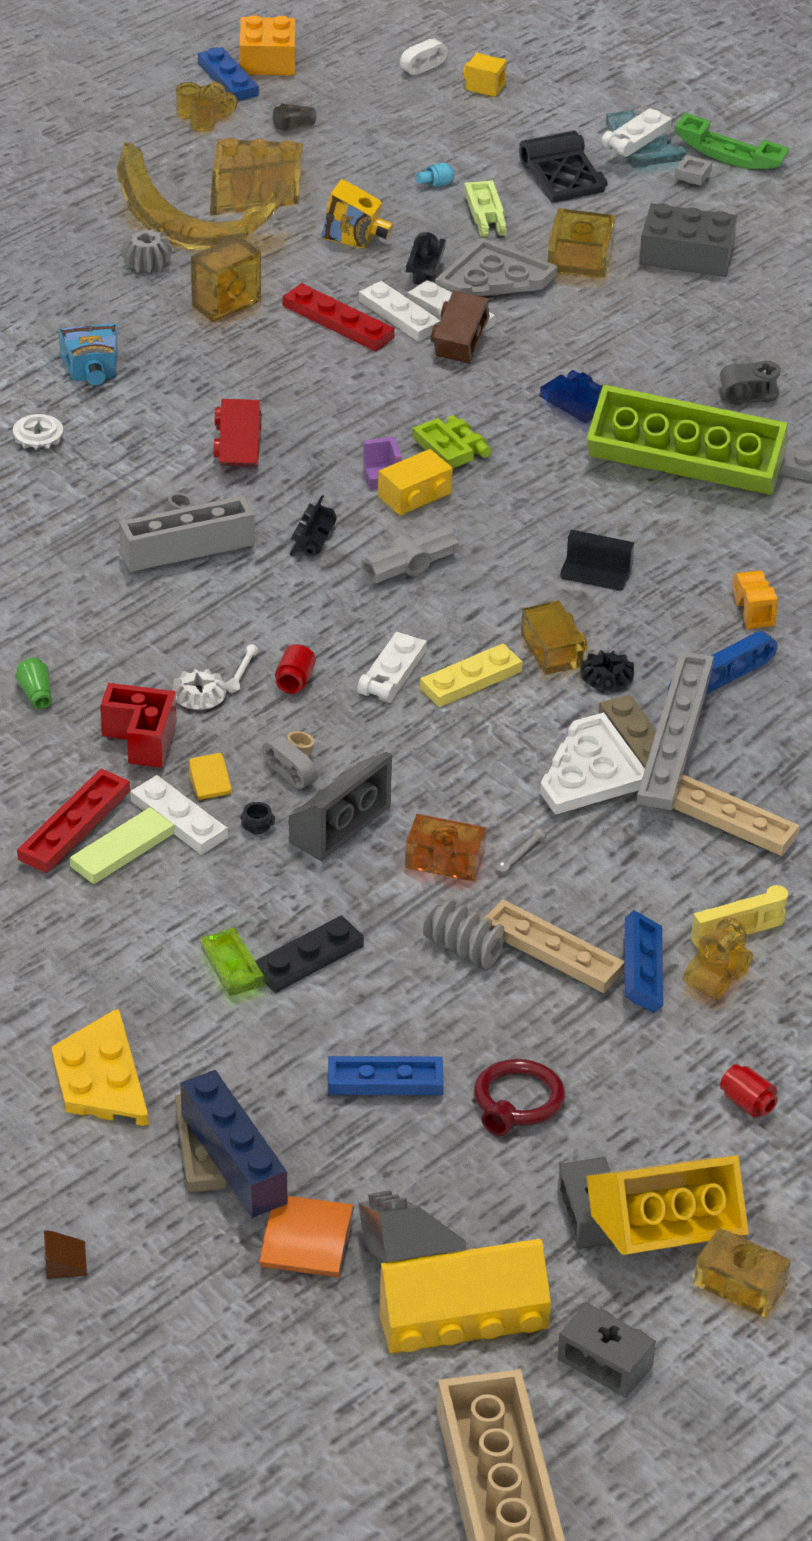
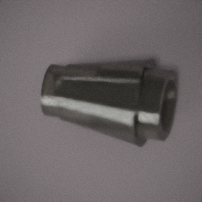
[273,103,317,131]

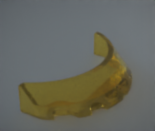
[116,142,293,249]

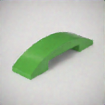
[674,113,790,169]

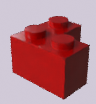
[213,399,262,467]
[100,683,177,768]

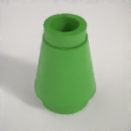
[15,658,52,709]

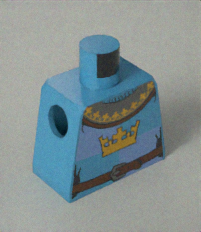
[59,323,118,385]

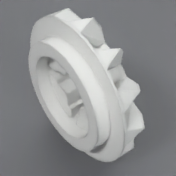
[13,414,63,450]
[172,668,226,710]

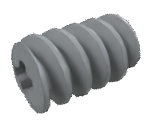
[422,899,505,970]

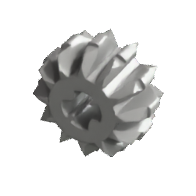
[121,228,172,274]

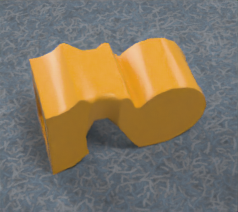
[732,570,778,629]

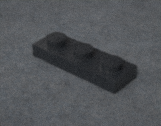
[253,915,364,993]

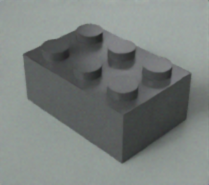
[639,203,737,277]

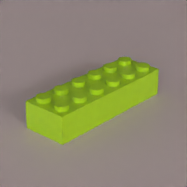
[586,384,789,495]

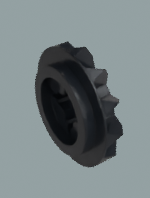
[580,649,634,691]

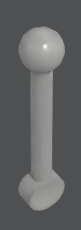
[495,828,546,876]

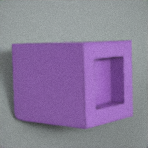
[363,437,401,490]

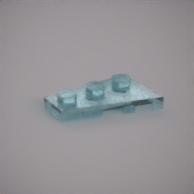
[605,110,687,168]

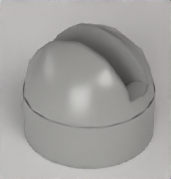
[166,492,194,511]

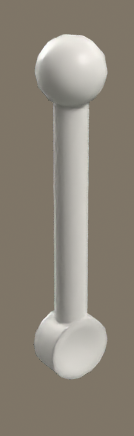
[226,644,258,693]

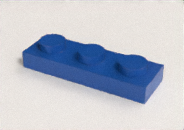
[198,47,259,102]
[625,910,663,1013]
[328,1056,444,1095]

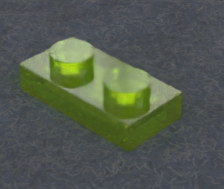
[201,927,264,997]

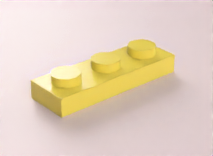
[420,643,523,707]

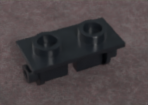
[290,495,337,557]

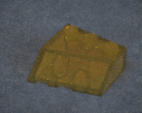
[210,138,303,216]

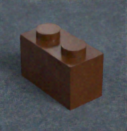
[431,290,490,364]

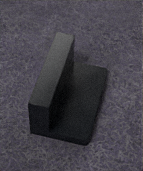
[560,529,635,591]

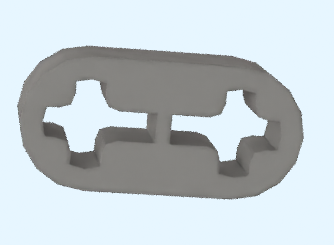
[262,736,318,789]

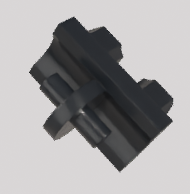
[406,232,446,285]

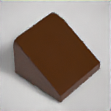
[44,1230,87,1279]

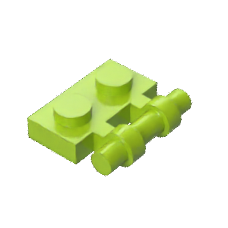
[412,415,492,468]

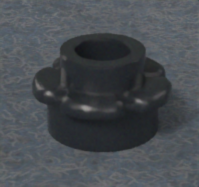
[240,802,275,834]

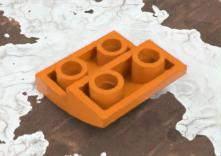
[259,1196,354,1278]

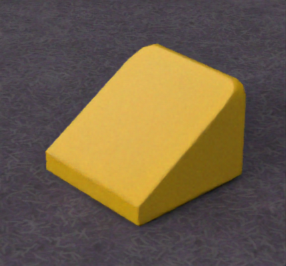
[188,753,232,800]

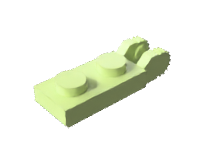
[464,180,507,238]

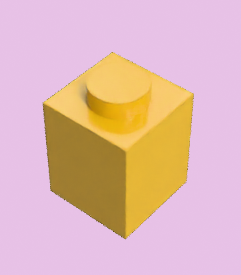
[463,53,507,97]

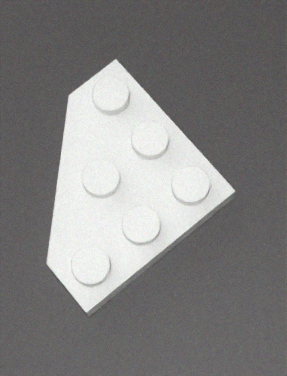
[540,712,645,815]

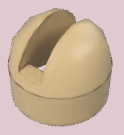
[287,731,314,757]

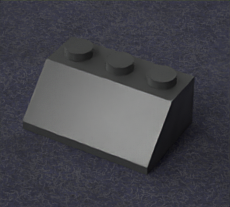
[288,752,392,861]
[358,1191,467,1263]

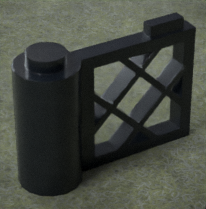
[519,130,608,203]

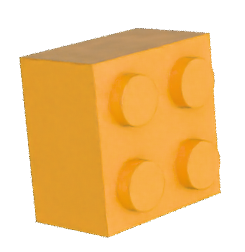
[240,15,295,75]

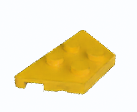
[51,1009,149,1126]

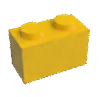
[378,449,453,516]

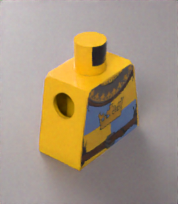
[321,179,394,248]

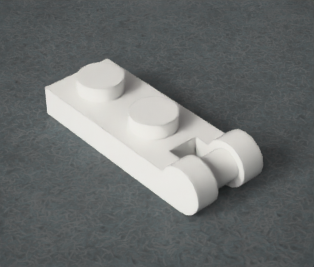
[601,108,672,157]
[357,632,427,703]

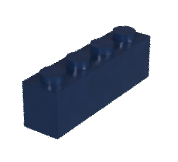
[180,1070,288,1218]

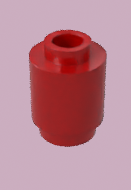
[275,644,316,694]
[720,1064,778,1118]

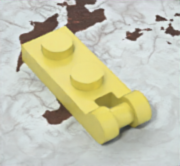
[691,885,788,949]

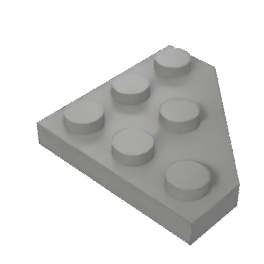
[435,237,558,296]

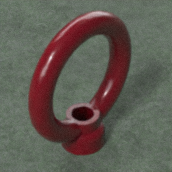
[474,1059,565,1136]

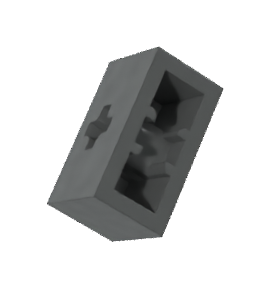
[558,1157,614,1249]
[557,1302,656,1398]

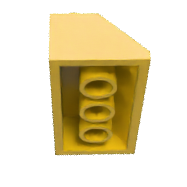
[586,1155,749,1255]
[379,1238,551,1354]

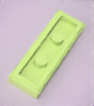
[69,807,174,885]

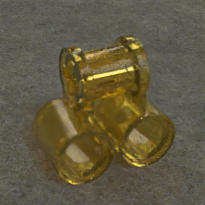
[176,82,238,132]
[683,917,753,1001]

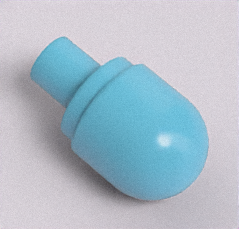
[416,163,455,187]

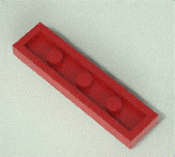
[283,283,395,351]
[17,768,130,873]

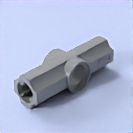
[361,526,459,585]

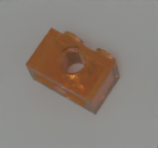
[405,814,486,882]

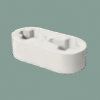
[399,38,448,76]

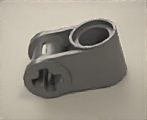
[719,361,781,404]

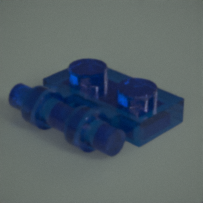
[540,370,606,424]

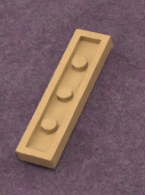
[673,774,800,856]
[482,899,625,993]

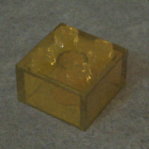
[547,208,616,277]
[191,236,261,323]

